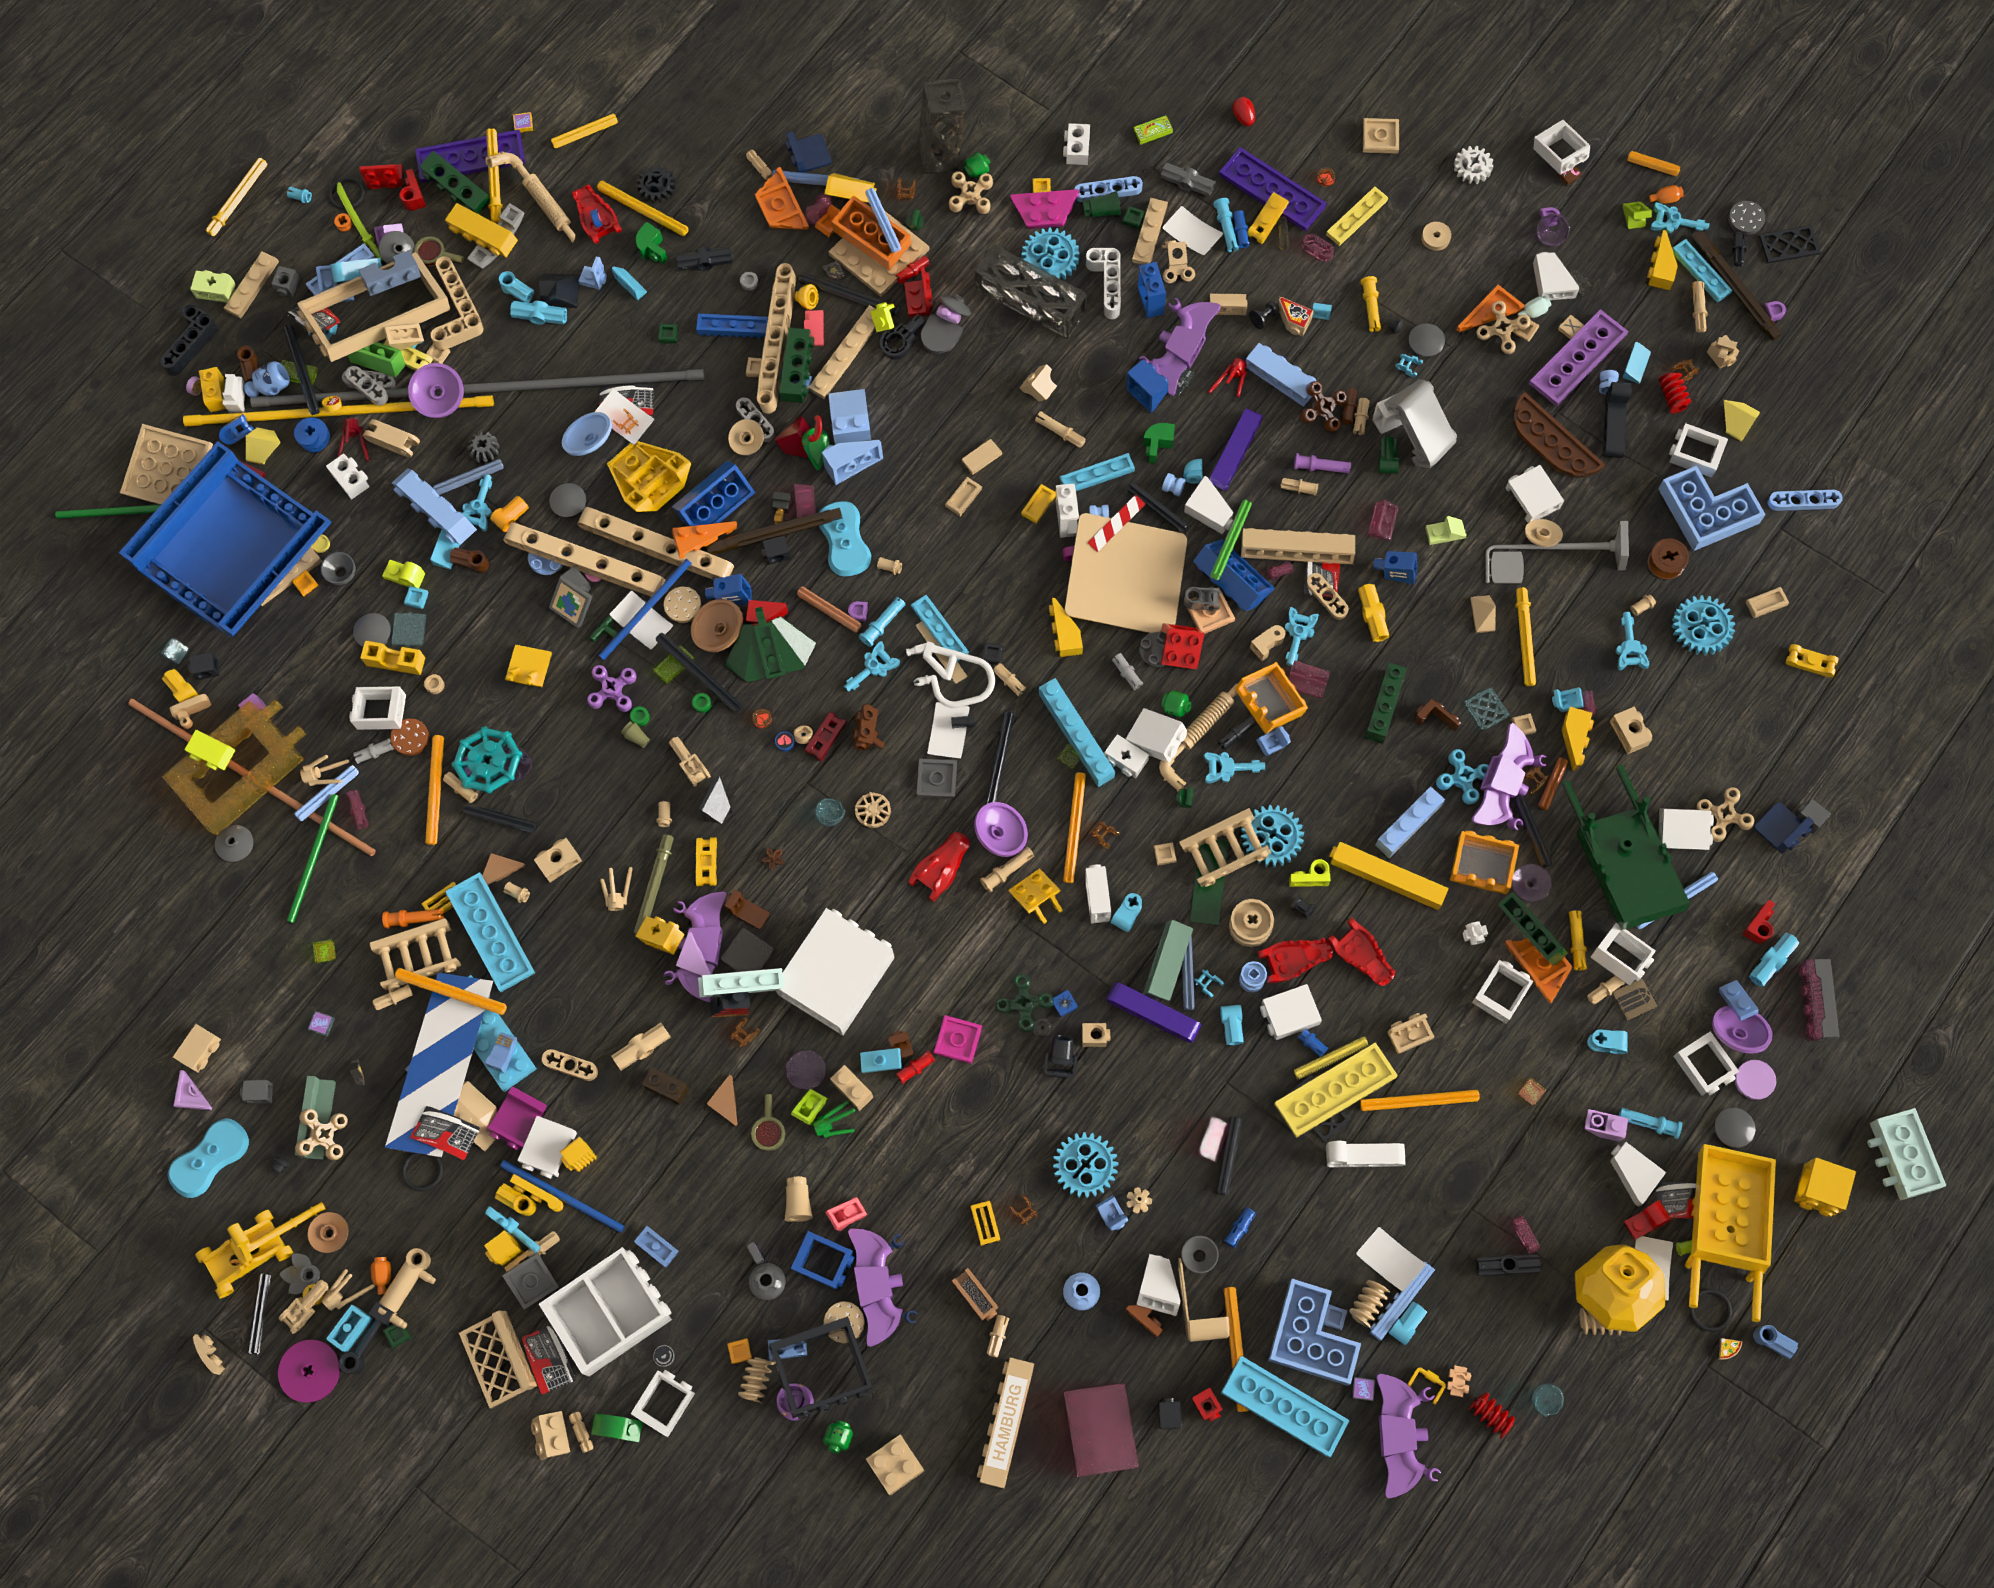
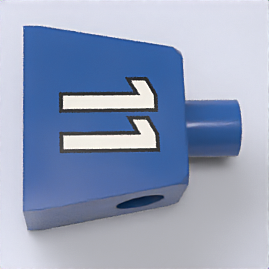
[1373,551,1418,585]
[705,574,751,605]

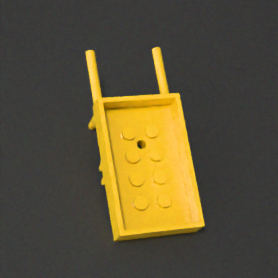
[1685,1144,1776,1322]

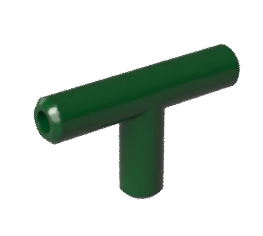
[589,611,618,642]

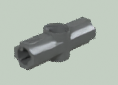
[1161,163,1216,197]

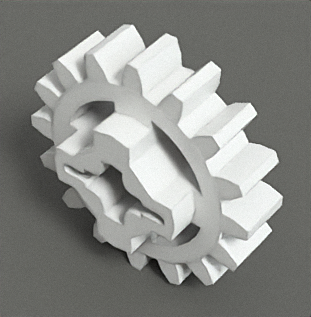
[1454,146,1493,184]

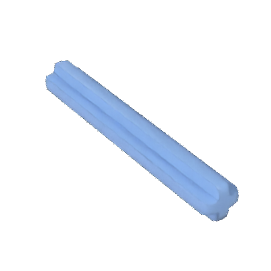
[865,188,901,253]
[294,765,359,821]

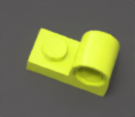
[382,560,425,588]
[1289,859,1330,887]

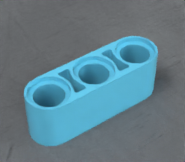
[330,258,382,283]

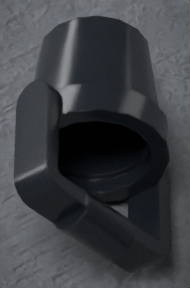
[1044,1035,1078,1078]

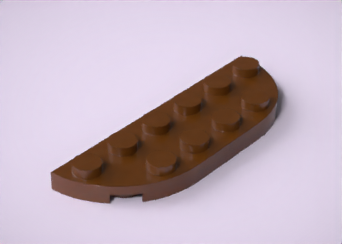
[1513,392,1605,477]

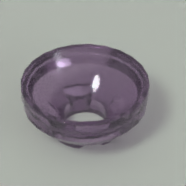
[1537,213,1570,247]

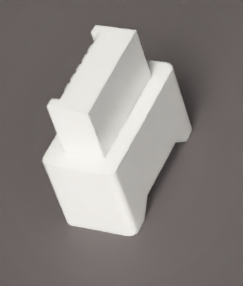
[223,374,245,413]

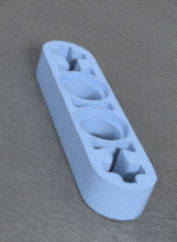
[1074,176,1143,202]
[1767,490,1842,511]

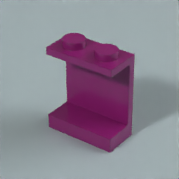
[487,1086,547,1150]

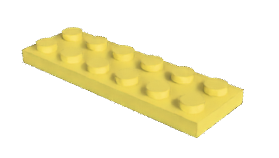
[1274,1043,1398,1138]

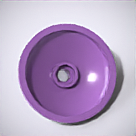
[408,363,464,418]
[974,802,1028,857]
[1712,1006,1772,1053]

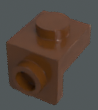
[888,1031,914,1059]

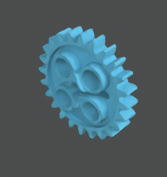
[1021,227,1080,283]
[1672,595,1735,655]
[1241,805,1304,867]
[1053,1132,1118,1199]

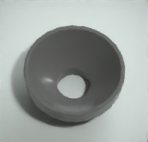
[321,552,356,585]
[1181,1236,1219,1273]
[749,1263,786,1301]

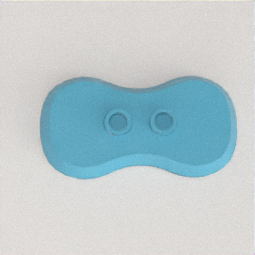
[819,501,871,576]
[168,1118,249,1198]

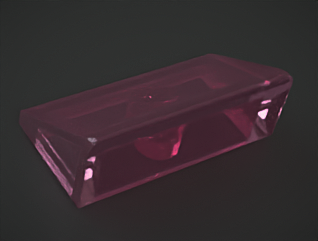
[794,484,816,518]
[1368,500,1399,541]
[1197,1116,1229,1162]

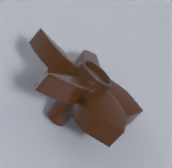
[761,848,784,870]

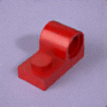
[399,169,426,211]
[1742,900,1775,944]
[1624,1201,1671,1241]

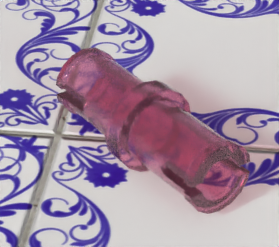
[346,790,369,829]

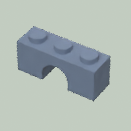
[358,250,421,296]

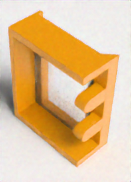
[1235,662,1308,734]
[1449,831,1519,895]

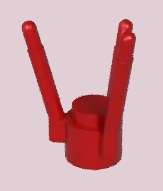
[1208,358,1247,397]

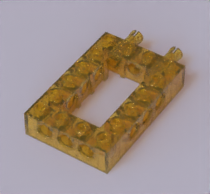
[162,699,307,836]

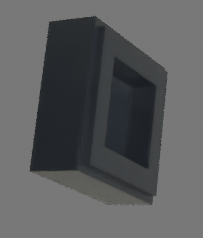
[982,642,1004,665]

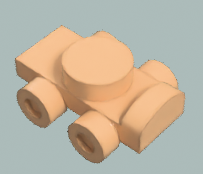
[1447,1365,1471,1397]

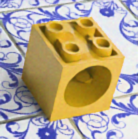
[1794,1158,1856,1217]

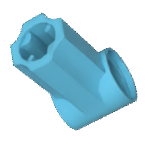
[499,271,535,303]
[1220,1005,1244,1045]
[1388,1302,1427,1345]

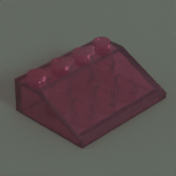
[1064,1383,1139,1478]

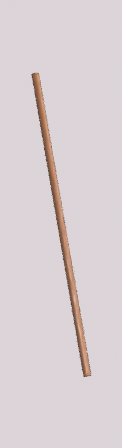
[128,699,376,856]

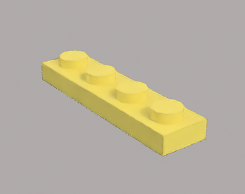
[1326,187,1388,246]

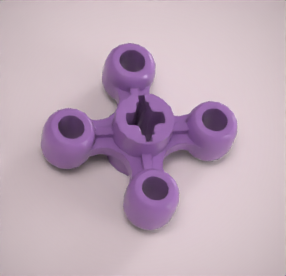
[587,665,636,712]

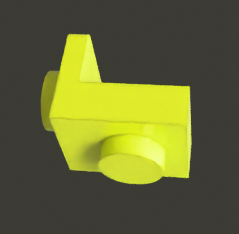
[870,302,894,332]

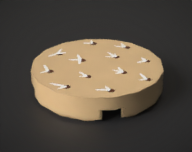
[664,586,702,623]
[824,1301,865,1344]

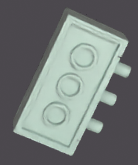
[1868,1108,1946,1201]

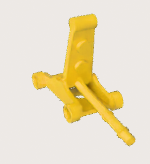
[195,1202,326,1298]

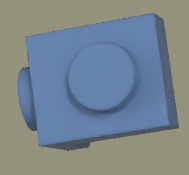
[1256,726,1291,757]
[1095,1195,1128,1231]

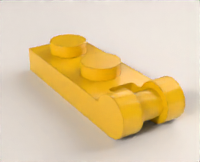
[1247,192,1289,244]
[510,1174,563,1212]

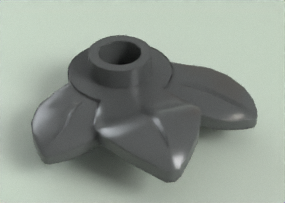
[280,1253,320,1294]

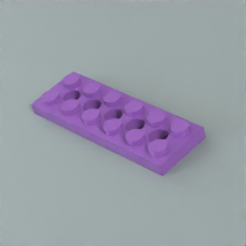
[1529,309,1629,406]

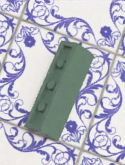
[1143,920,1193,1001]
[295,1076,336,1160]

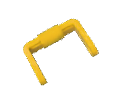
[1407,1368,1446,1404]

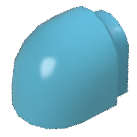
[1183,459,1203,484]

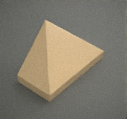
[384,324,424,350]
[1470,595,1496,633]

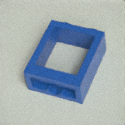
[1137,262,1166,318]
[791,1231,855,1290]

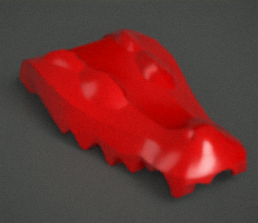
[572,184,622,244]
[908,832,970,902]
[1327,917,1395,986]
[1257,938,1333,983]

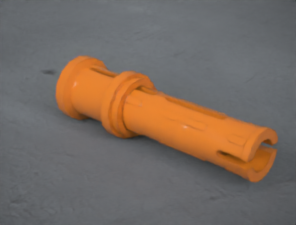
[382,908,444,929]

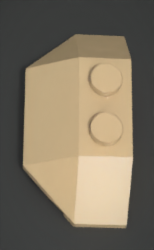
[454,1081,497,1151]

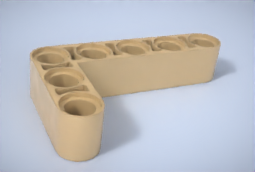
[431,256,483,351]

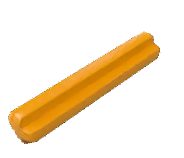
[1627,151,1680,176]

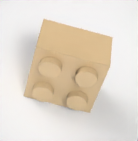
[866,1435,925,1495]

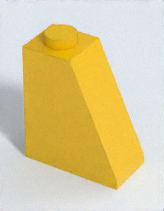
[825,173,876,203]

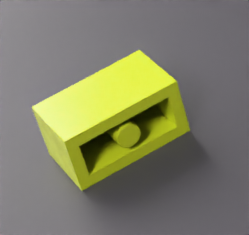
[185,730,235,770]

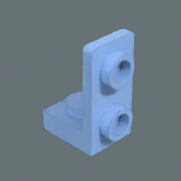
[579,256,607,290]

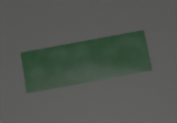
[1190,841,1228,925]

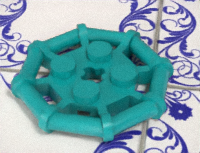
[452,726,522,794]

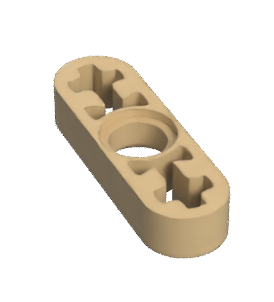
[1306,573,1349,620]
[542,1049,598,1081]

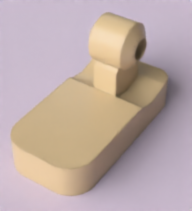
[169,694,211,729]

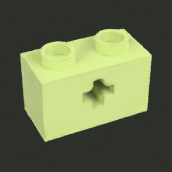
[190,270,236,303]

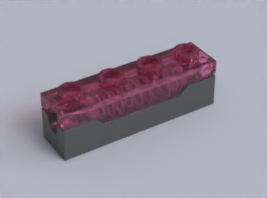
[1799,959,1840,1041]

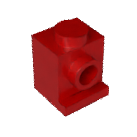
[1191,1388,1223,1422]

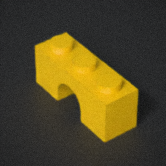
[361,641,425,675]

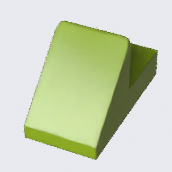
[1623,202,1652,229]
[791,1089,827,1125]

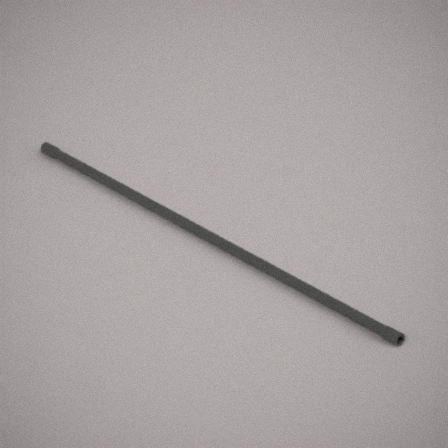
[250,369,704,408]

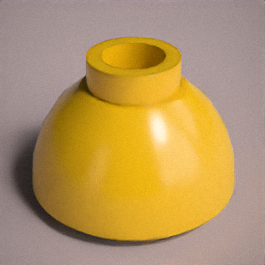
[794,284,818,310]

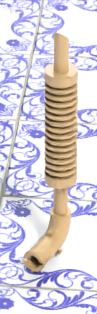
[486,151,575,243]
[1159,684,1237,791]

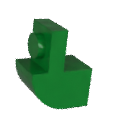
[636,222,668,265]
[1143,423,1175,464]
[591,1414,643,1442]

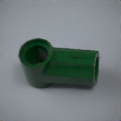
[1378,437,1399,474]

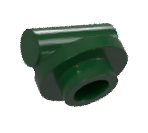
[906,209,924,230]
[1176,787,1194,808]

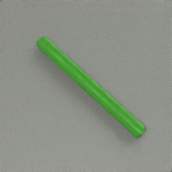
[1210,499,1252,580]

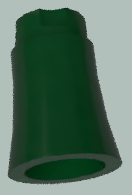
[1083,191,1121,218]

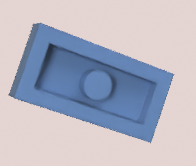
[1719,980,1758,1021]
[634,1226,679,1267]

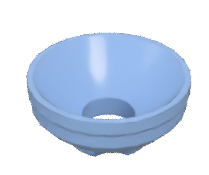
[1063,1273,1100,1310]

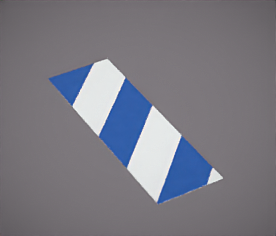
[385,972,493,1157]

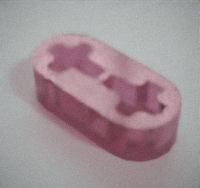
[1302,234,1334,261]
[1512,1215,1540,1254]

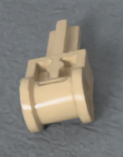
[669,737,711,787]
[279,1280,328,1334]

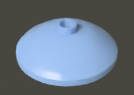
[562,412,612,456]

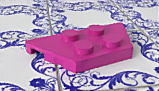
[1011,189,1079,229]

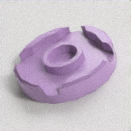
[1735,1060,1776,1100]

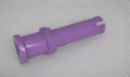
[1294,453,1351,474]

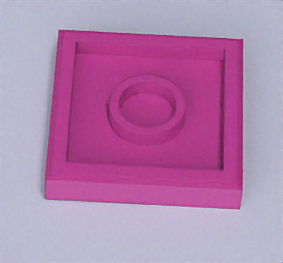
[934,1015,982,1064]

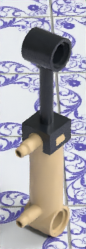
[339,1248,436,1375]

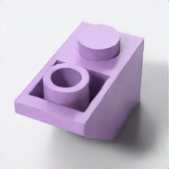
[1584,1109,1628,1142]

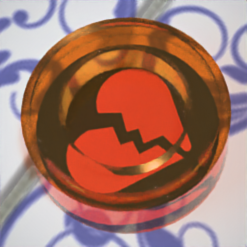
[1317,168,1336,186]
[752,708,772,728]

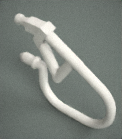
[906,641,995,708]

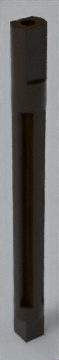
[1691,230,1782,341]
[706,508,843,555]

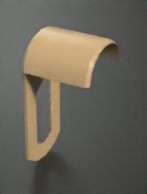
[1178,1258,1229,1342]

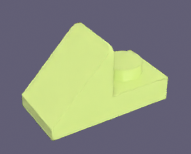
[1425,516,1466,545]

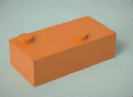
[832,195,911,271]

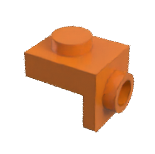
[815,205,840,237]

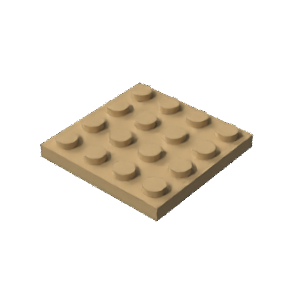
[829,210,929,297]
[120,424,213,505]

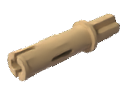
[1692,281,1708,333]
[1035,411,1086,447]
[504,1231,560,1272]

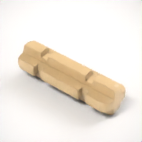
[746,150,772,180]
[569,1412,593,1453]

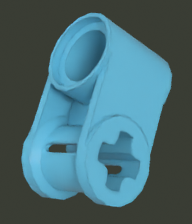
[1111,893,1142,933]
[1587,1030,1627,1054]

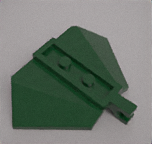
[725,607,816,682]

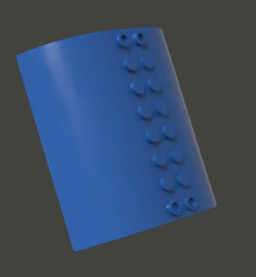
[119,441,331,637]

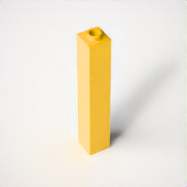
[1329,842,1449,910]

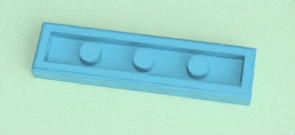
[1672,239,1733,303]
[1060,453,1135,491]
[911,595,969,662]

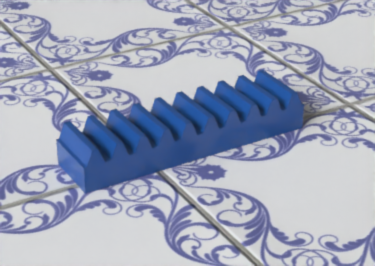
[696,314,768,339]

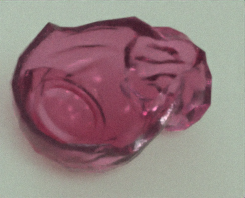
[805,191,832,225]

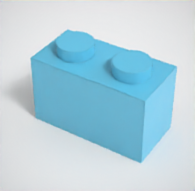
[326,1305,374,1352]

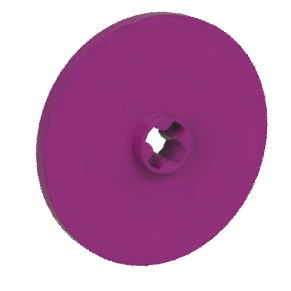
[278,1340,340,1403]

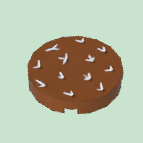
[391,719,430,756]

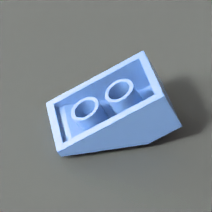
[829,389,871,444]
[822,440,883,485]

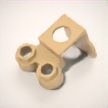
[1162,241,1195,284]

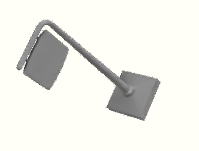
[1485,521,1629,584]

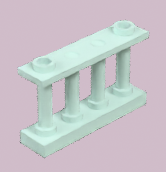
[698,968,783,998]

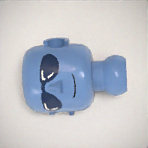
[244,361,290,397]

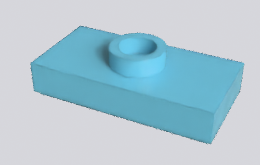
[860,1048,902,1073]

